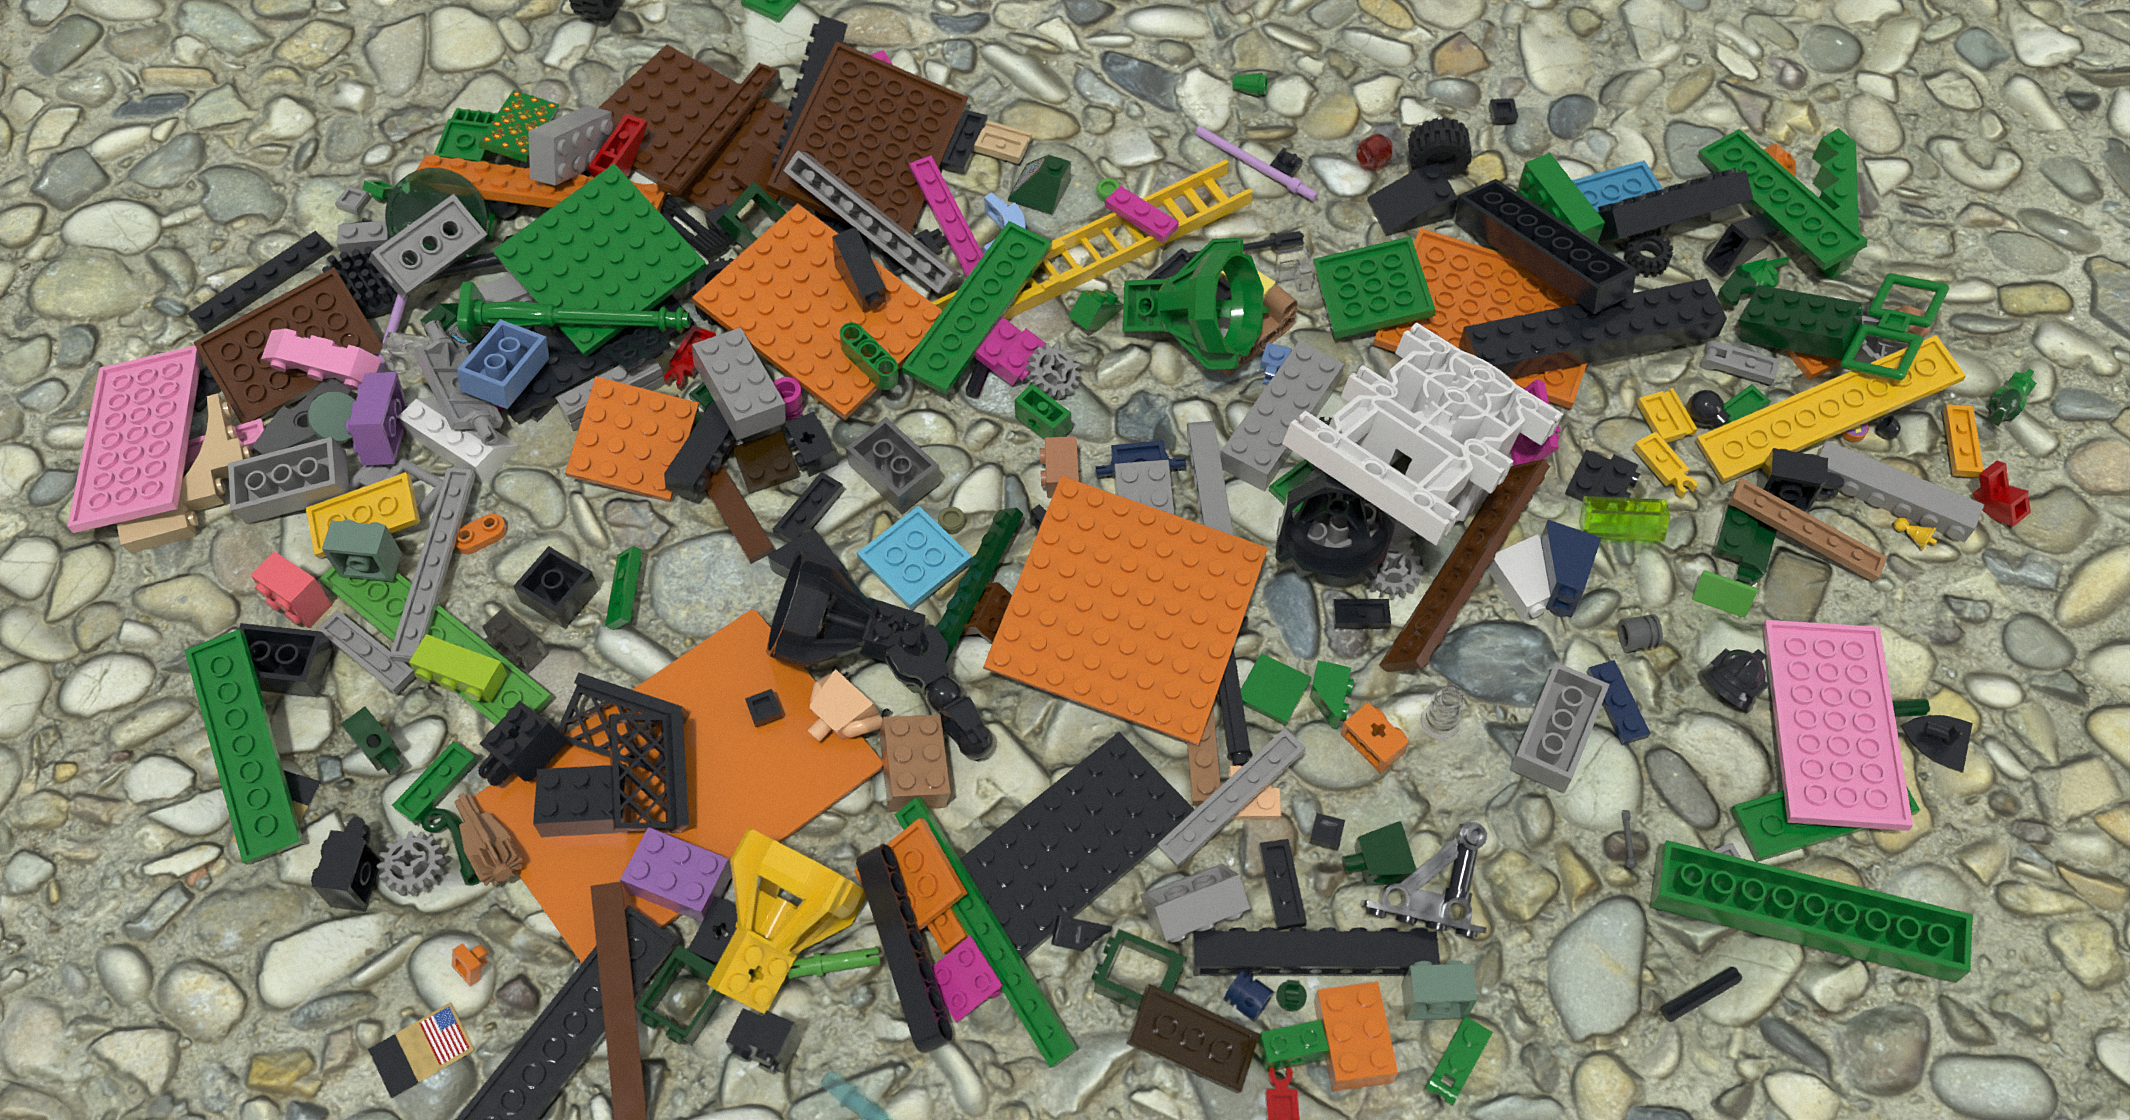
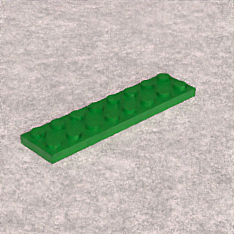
[1698,129,1868,270]
[901,221,1052,395]
[184,629,304,865]

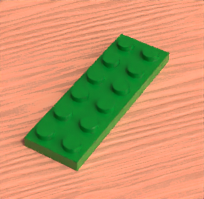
[1731,785,1920,862]

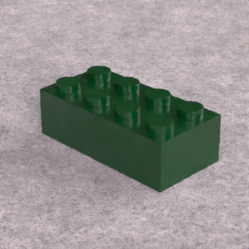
[1739,285,1862,360]

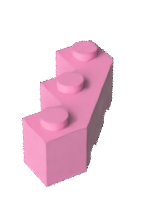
[261,328,381,390]

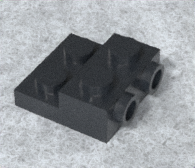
[1565,449,1640,516]

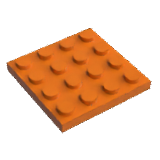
[565,376,699,503]

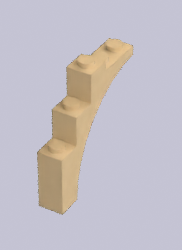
[117,394,253,554]

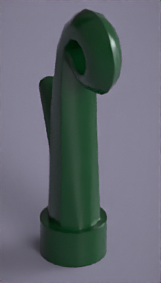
[421,808,481,886]

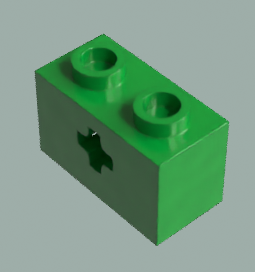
[1014,384,1071,439]
[1258,1020,1329,1073]

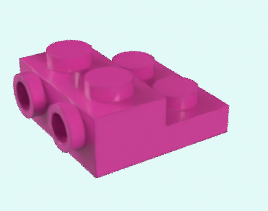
[974,317,1046,387]

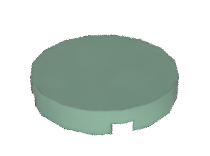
[307,392,355,444]

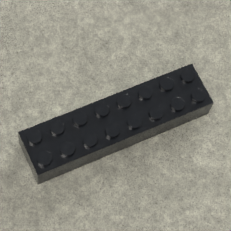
[1456,179,1637,314]

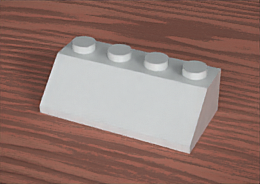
[398,397,520,484]

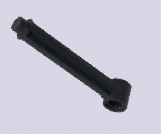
[1218,646,1253,766]

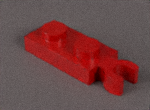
[664,325,716,389]
[1265,1067,1300,1120]

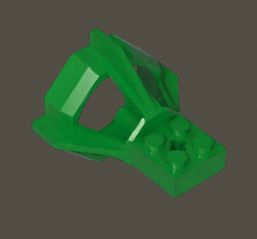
[1122,238,1269,370]

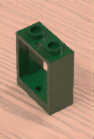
[716,182,787,250]
[1091,929,1186,1010]
[636,945,726,1046]

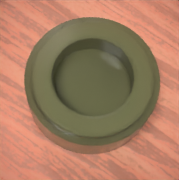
[938,507,965,534]

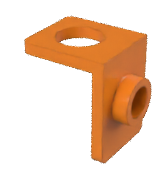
[1763,143,1796,176]

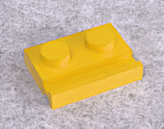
[1637,388,1697,443]

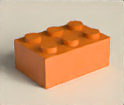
[1314,981,1398,1092]

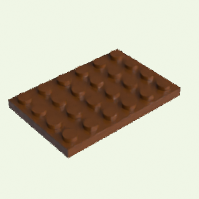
[193,267,386,424]

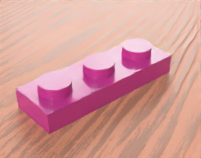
[1105,185,1179,243]

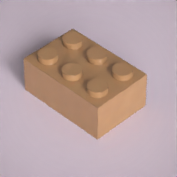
[879,715,951,811]

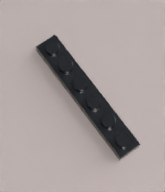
[188,231,332,334]

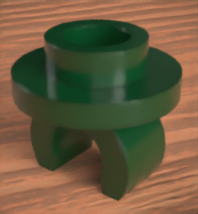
[1276,980,1307,1012]

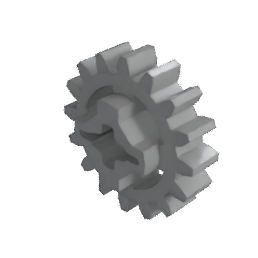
[1025,343,1081,400]
[1362,541,1423,599]
[377,831,446,896]

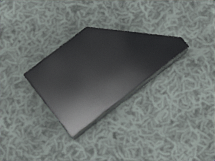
[1051,915,1112,951]

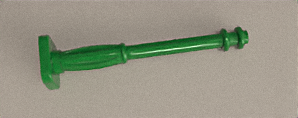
[457,281,690,343]

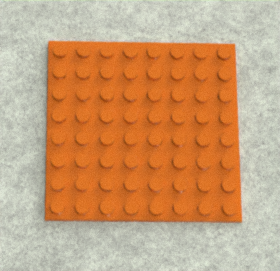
[983,476,1268,745]

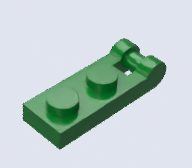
[1425,1016,1493,1107]

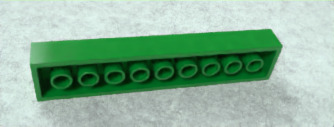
[1650,840,1973,983]

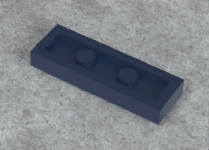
[1587,660,1651,745]

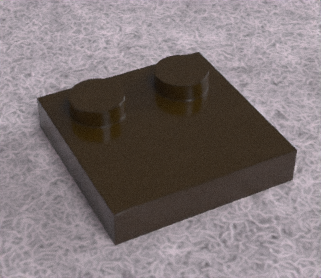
[732,431,800,494]

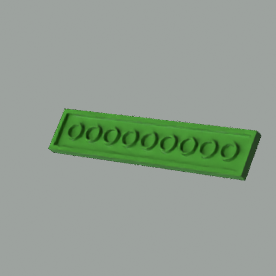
[318,567,553,726]

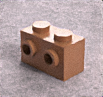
[1040,436,1079,497]

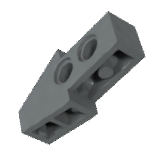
[252,378,356,456]

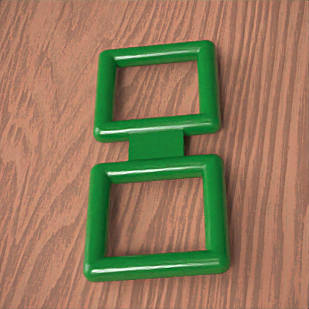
[1840,273,1949,381]

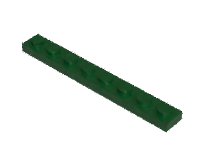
[906,507,1023,693]

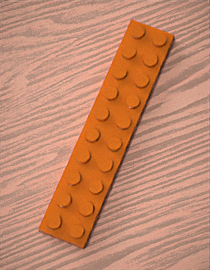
[409,155,667,212]

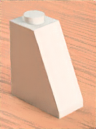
[1486,534,1550,620]

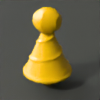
[1893,518,1937,551]

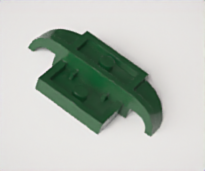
[1713,505,1777,586]

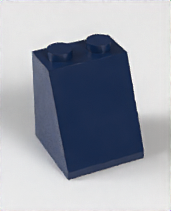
[1540,520,1601,618]

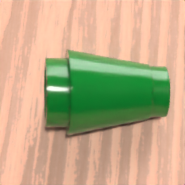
[1232,72,1268,96]

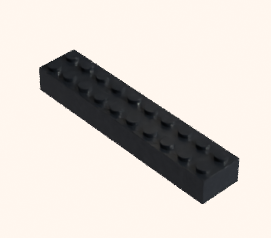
[1459,278,1727,379]

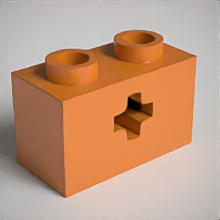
[1341,702,1409,774]

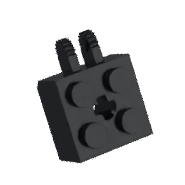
[1756,448,1845,512]
[478,701,568,786]
[311,816,382,912]

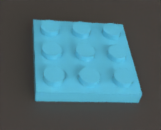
[857,505,972,610]

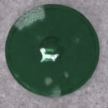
[385,167,489,262]

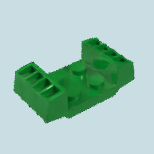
[434,108,497,162]

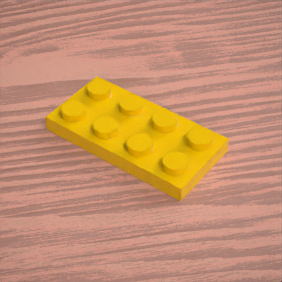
[306,472,420,559]

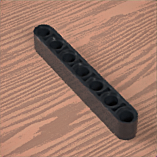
[856,844,953,1054]

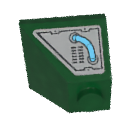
[1008,154,1071,216]
[420,303,495,347]

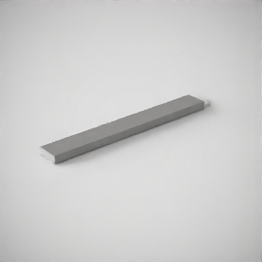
[389,467,476,662]

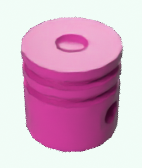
[773,377,804,420]

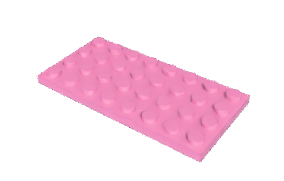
[67,345,202,533]
[1763,620,1913,831]

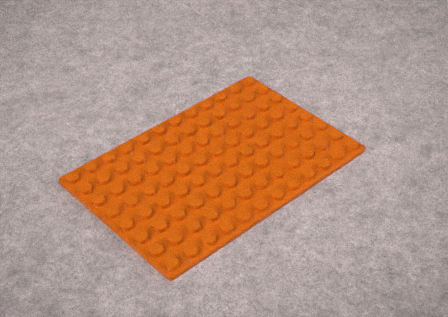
[472,609,883,963]

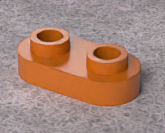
[455,514,507,555]

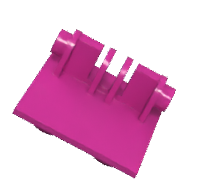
[932,936,1003,1023]

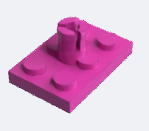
[1510,379,1561,466]

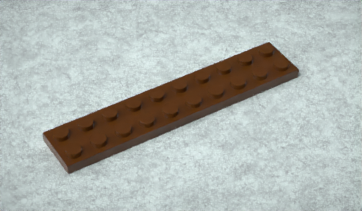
[1379,459,1550,672]

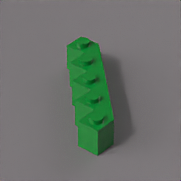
[1812,128,1859,280]

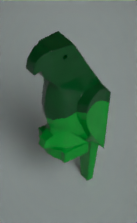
[1717,257,1790,306]
[1987,369,2037,426]

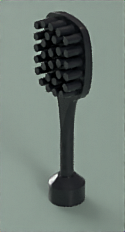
[322,235,513,319]

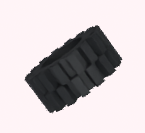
[1623,230,1673,278]

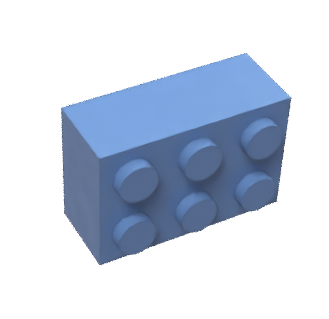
[457,319,549,409]

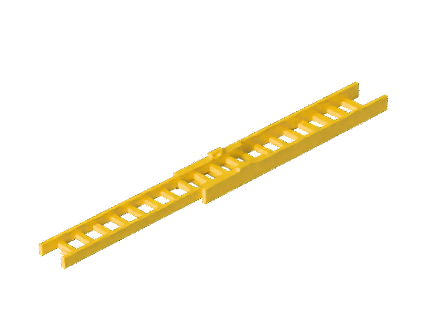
[814,159,1253,403]

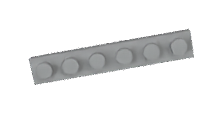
[1157,728,1306,868]

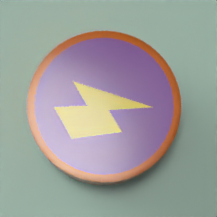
[1840,422,1869,442]

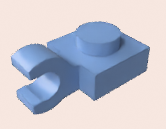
[1260,342,1292,384]

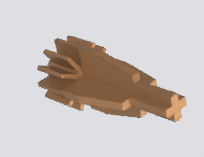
[454,793,522,886]

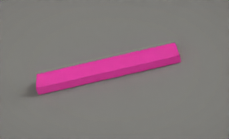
[909,155,983,278]

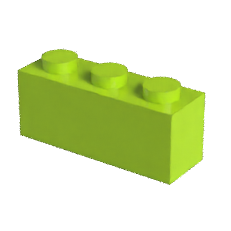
[409,634,507,702]

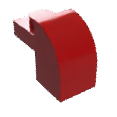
[1973,460,2031,527]

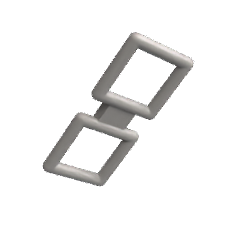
[348,439,443,531]

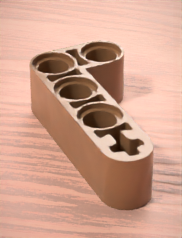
[1219,285,1298,377]

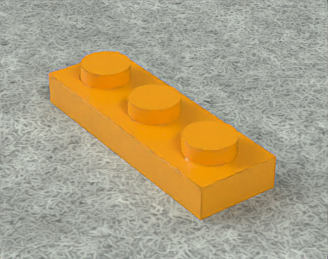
[1943,404,1984,478]

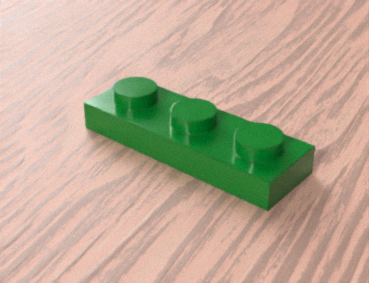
[605,546,642,630]
[392,741,477,826]

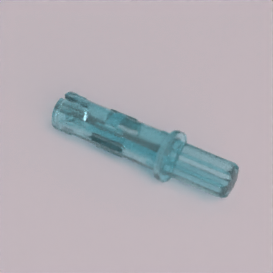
[820,1071,893,1120]

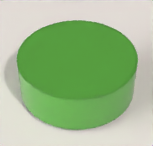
[1096,178,1120,202]

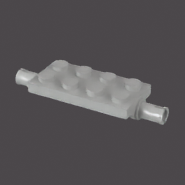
[414,320,503,445]

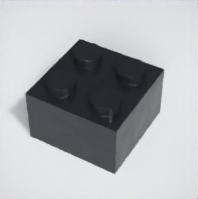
[513,546,599,628]

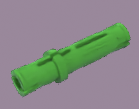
[788,946,880,979]

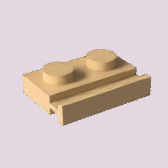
[974,120,1032,164]

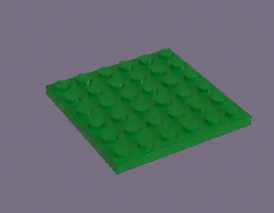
[492,164,708,358]

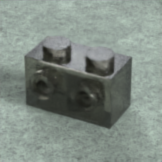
[482,608,549,674]

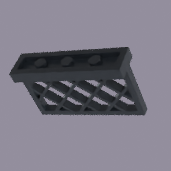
[557,672,689,772]
[608,712,689,833]

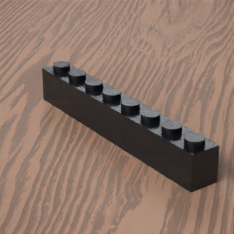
[771,15,848,169]
[1192,927,1440,976]

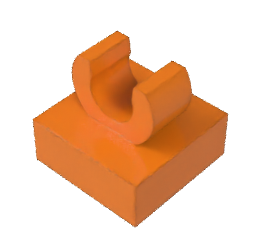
[452,943,488,987]

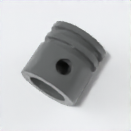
[1618,614,1663,652]

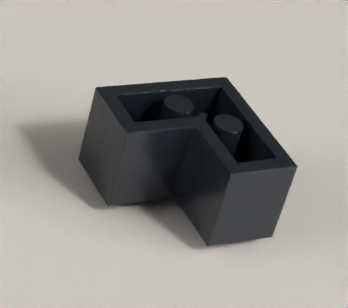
[725,1008,802,1074]

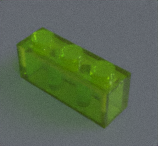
[1579,496,1670,542]

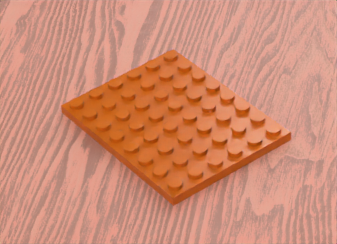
[692,203,943,420]
[1373,228,1587,409]

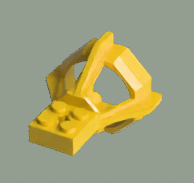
[707,828,866,1014]

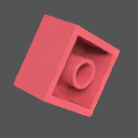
[250,551,333,629]

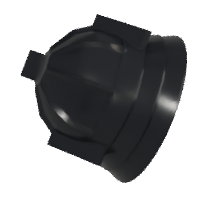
[1700,648,1768,711]

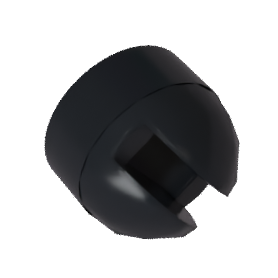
[1876,416,1901,439]

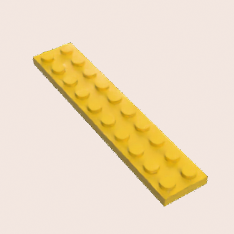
[1696,335,1966,484]

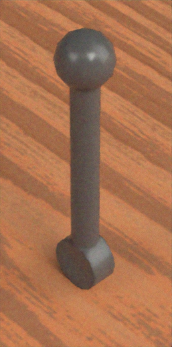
[1622,810,1637,869]

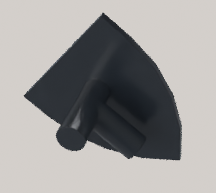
[1900,715,1973,773]

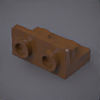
[961,582,1012,642]

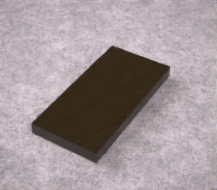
[1126,984,1260,1094]

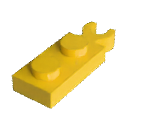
[1633,431,1698,498]

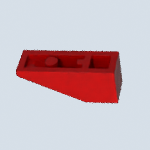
[588,113,648,177]

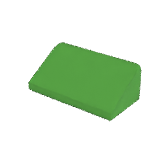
[1692,570,1758,617]

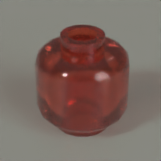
[1356,133,1393,169]

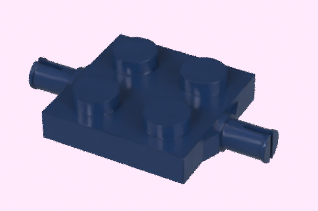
[1095,440,1186,479]

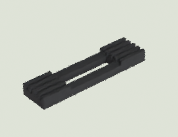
[660,194,727,258]

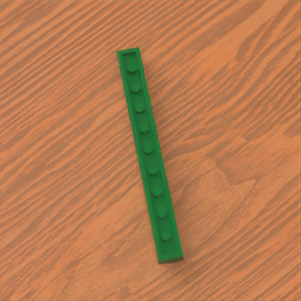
[894,797,1078,1068]

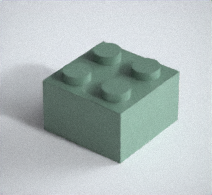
[322,520,402,582]
[1401,960,1477,1021]

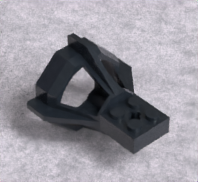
[1275,464,1396,580]
[766,549,926,667]

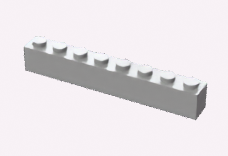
[783,150,961,294]

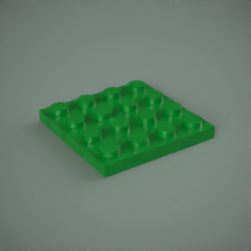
[1313,236,1436,339]

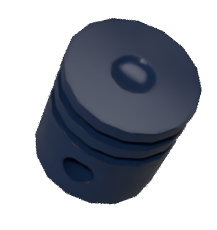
[1223,970,1275,1022]

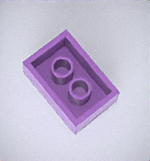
[346,372,408,465]
[620,827,732,922]

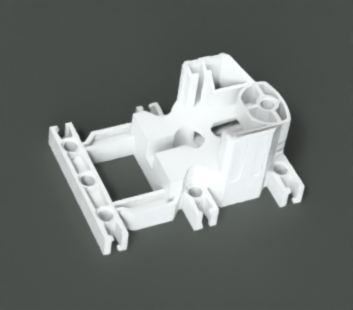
[1282,323,1563,545]

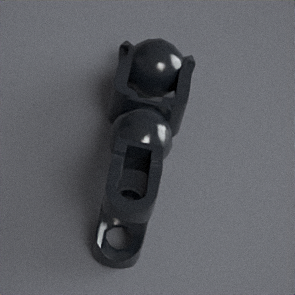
[884,625,993,761]

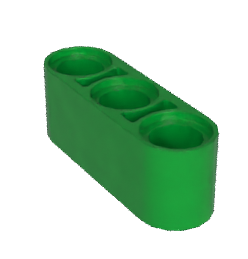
[839,322,898,390]

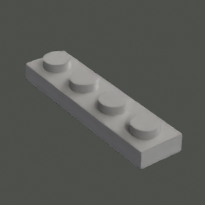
[317,610,415,695]

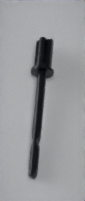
[1183,231,1304,260]

